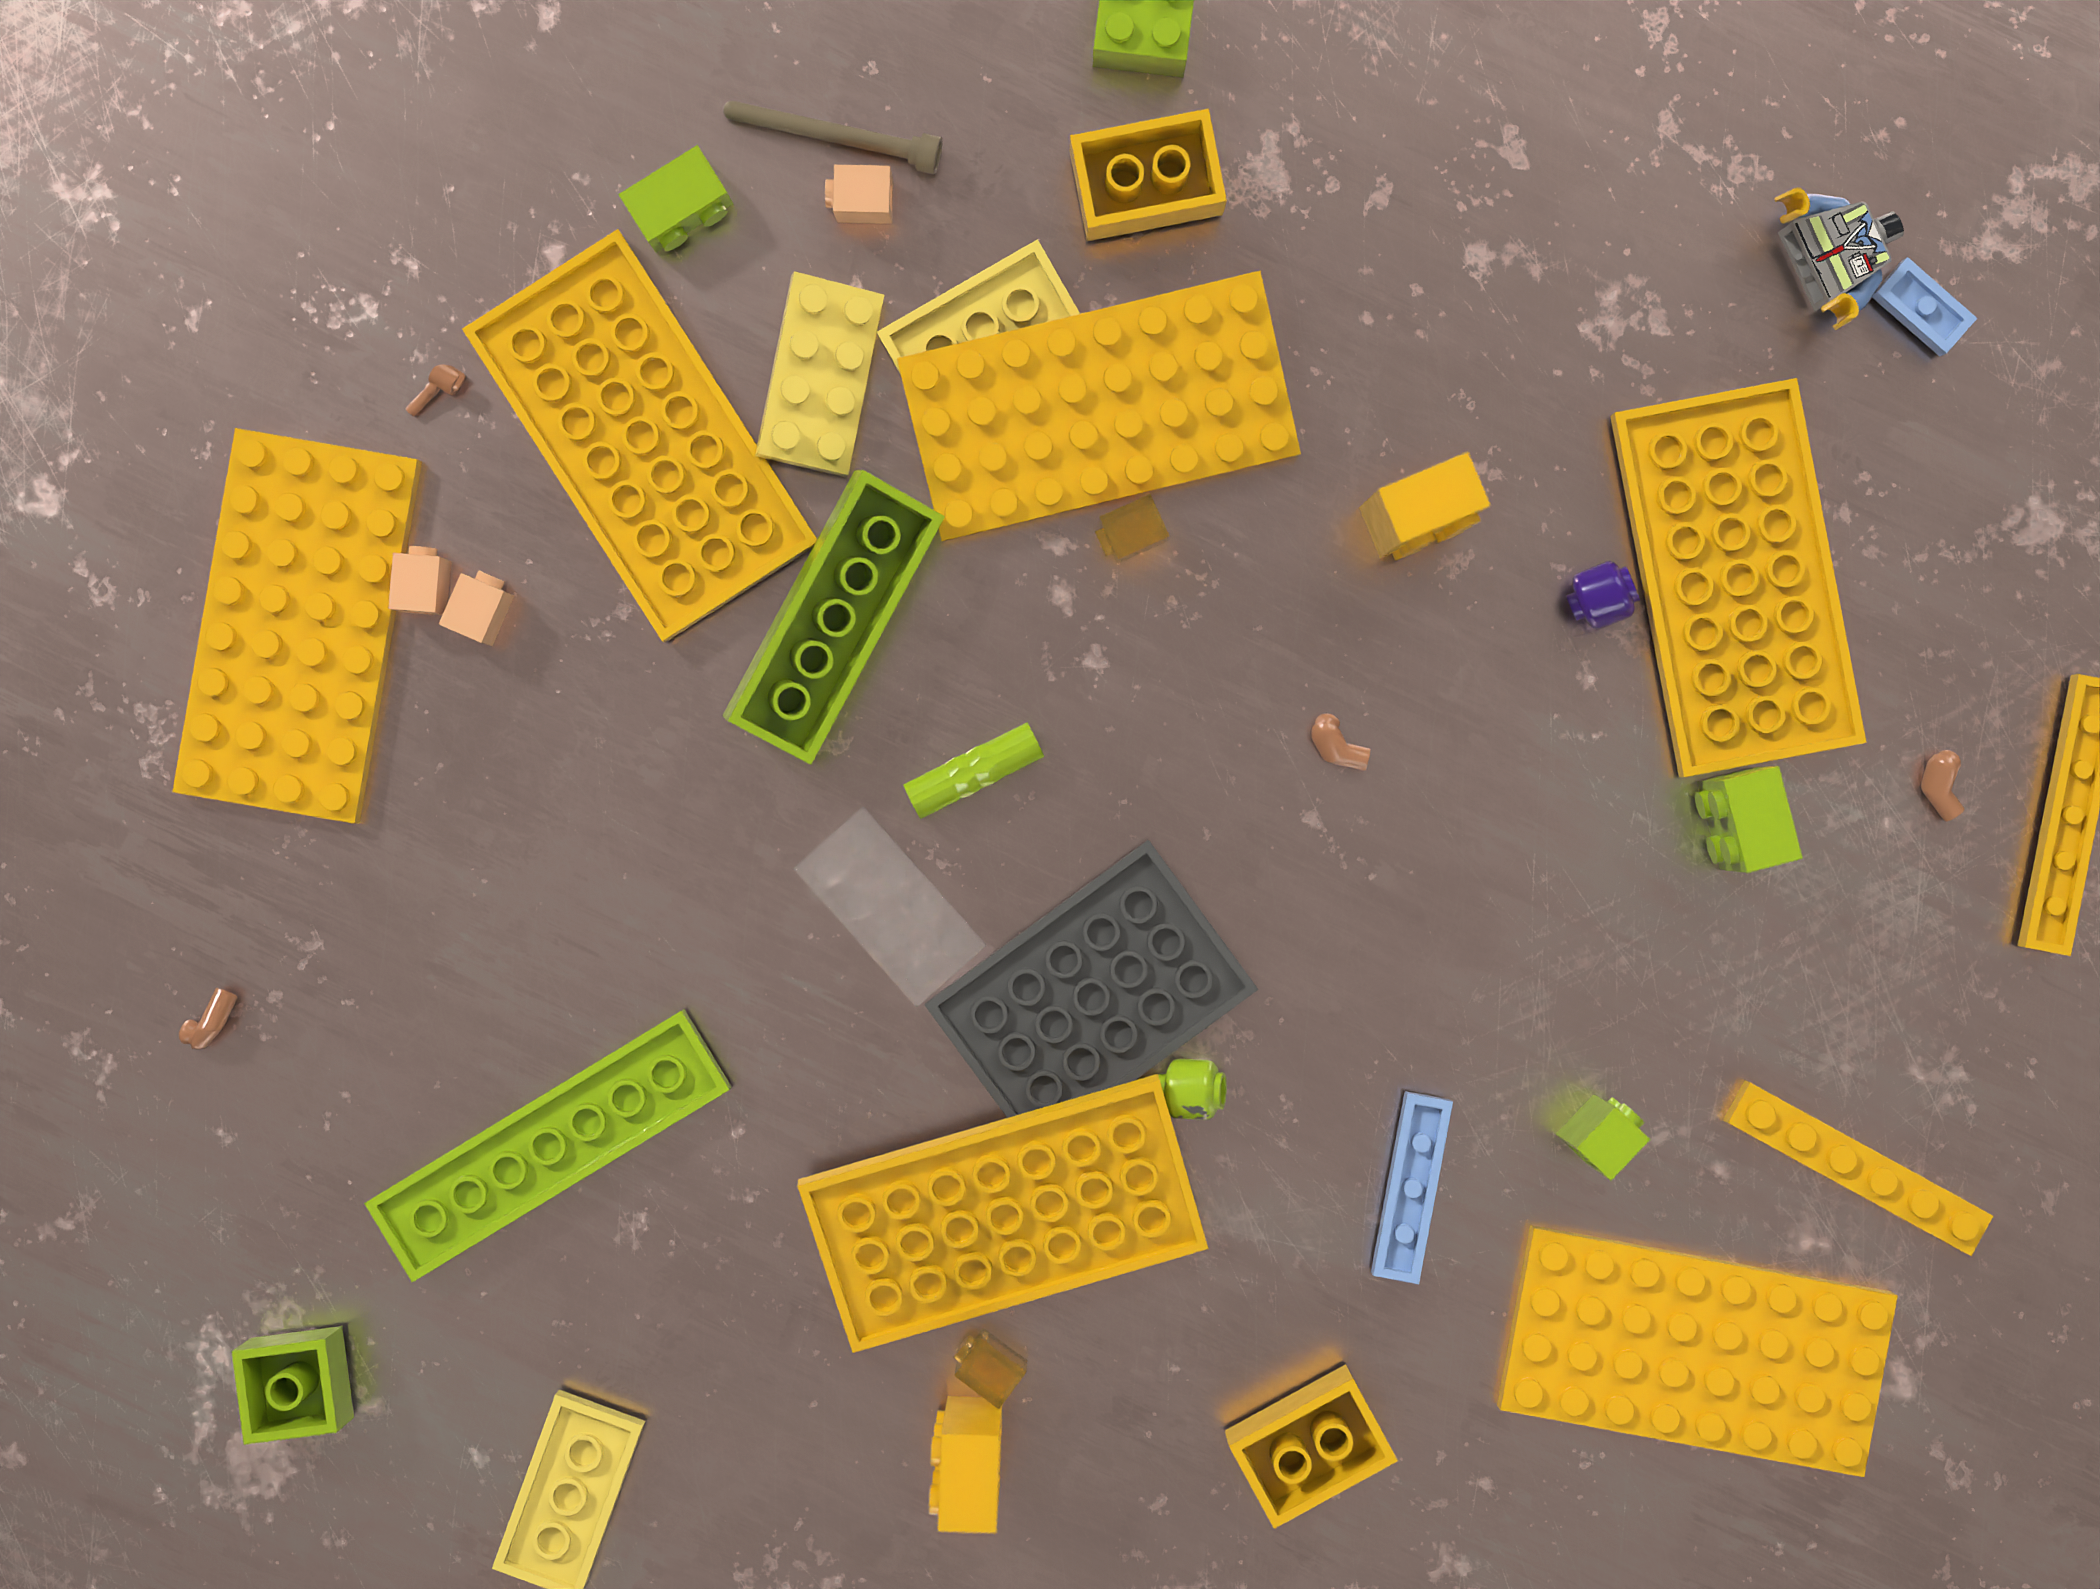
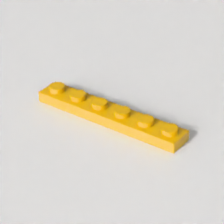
[2018,674,2100,956]
[1723,1080,1993,1256]

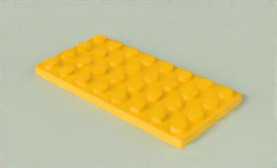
[462,229,817,642]
[897,270,1301,541]
[1610,378,1867,778]
[172,428,422,824]
[797,1074,1209,1353]
[1497,1225,1898,1477]

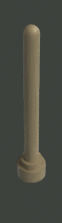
[723,101,943,174]

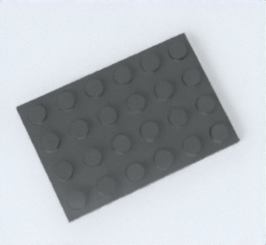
[924,840,1259,1118]

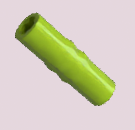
[903,722,1045,819]

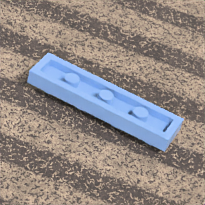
[1371,1091,1453,1284]

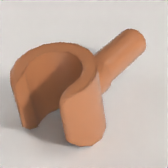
[405,365,466,417]

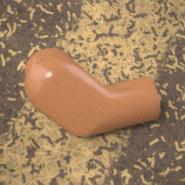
[1311,713,1370,771]
[1921,750,1965,822]

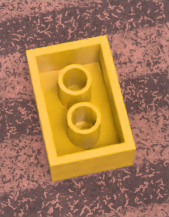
[1070,108,1227,241]
[1359,452,1491,561]
[1225,1364,1398,1529]
[929,1396,1003,1533]

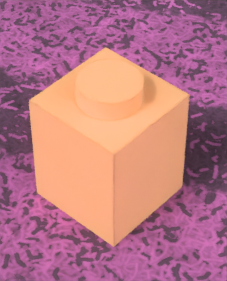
[825,164,893,224]
[388,546,452,616]
[439,570,514,646]

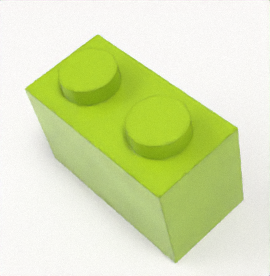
[618,145,733,252]
[1556,1094,1651,1181]

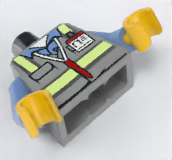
[1774,187,1904,330]

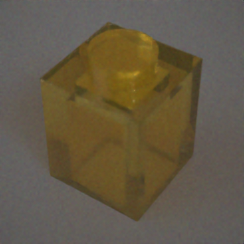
[1094,493,1170,564]
[953,1328,1027,1409]

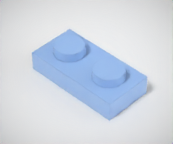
[1872,257,1977,357]

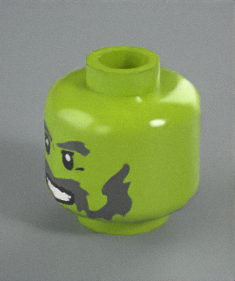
[1159,1059,1227,1120]

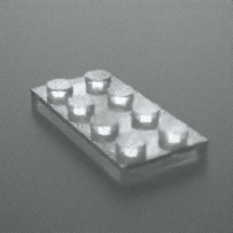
[794,807,987,1007]

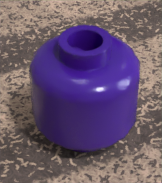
[1566,561,1640,629]

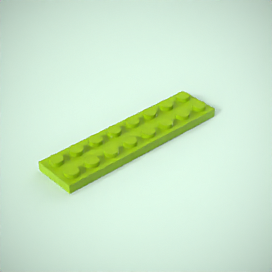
[364,1009,732,1282]

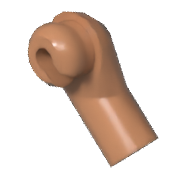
[179,988,238,1050]

